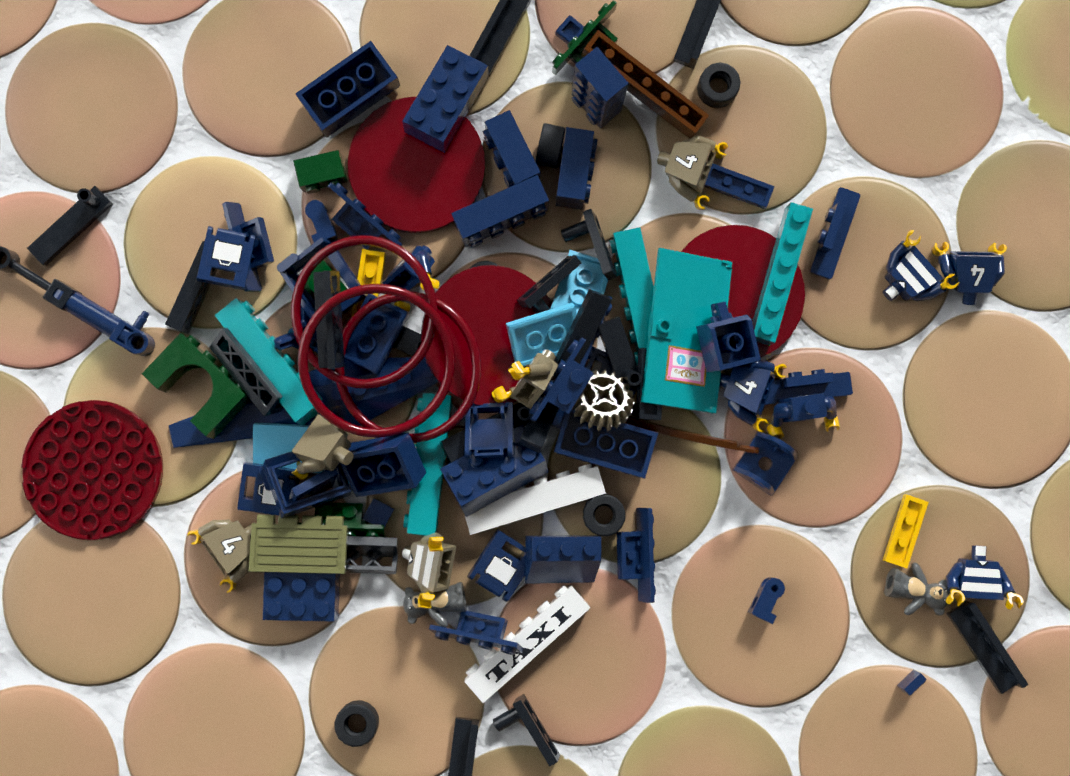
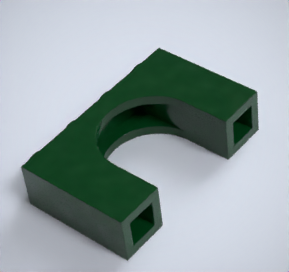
[142,333,251,439]

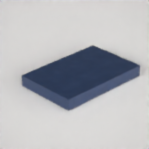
[344,294,410,375]

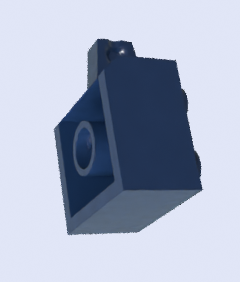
[696,302,761,372]

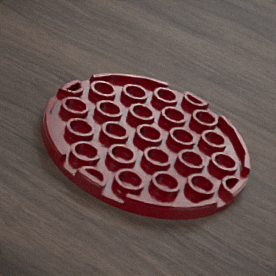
[348,97,485,233]
[681,225,805,358]
[421,265,552,405]
[21,400,163,540]

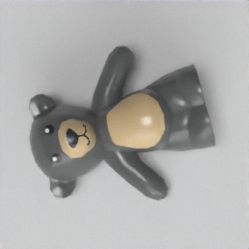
[884,562,949,616]
[403,582,467,628]

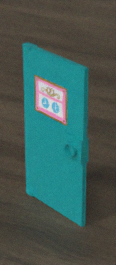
[641,248,733,414]

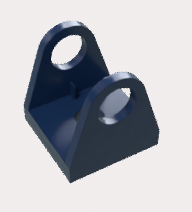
[732,432,798,496]

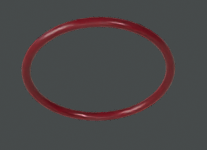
[291,235,438,389]
[298,284,455,438]
[335,291,481,443]

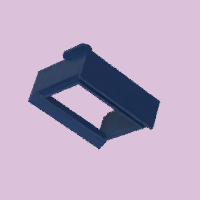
[277,237,367,319]
[259,451,352,519]

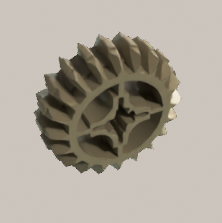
[572,370,634,431]

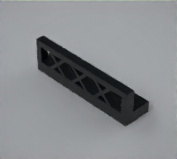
[469,0,531,77]
[673,0,721,69]
[165,241,218,335]
[313,271,345,369]
[209,328,284,416]
[346,536,399,574]
[946,601,1029,694]
[448,717,479,776]

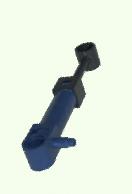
[0,246,155,356]

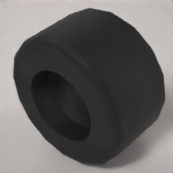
[697,62,741,108]
[535,123,566,168]
[583,494,625,537]
[334,700,379,747]

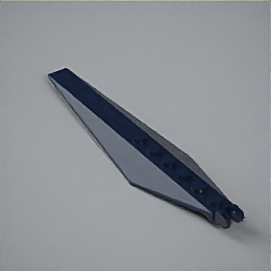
[168,357,439,448]

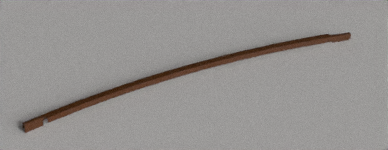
[586,401,759,454]

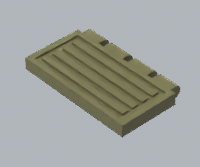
[248,514,348,574]

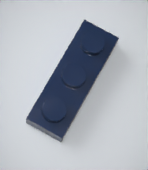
[704,164,775,209]

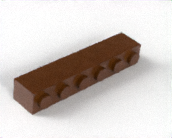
[581,30,709,138]

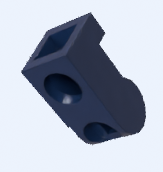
[305,200,339,243]
[748,577,785,624]

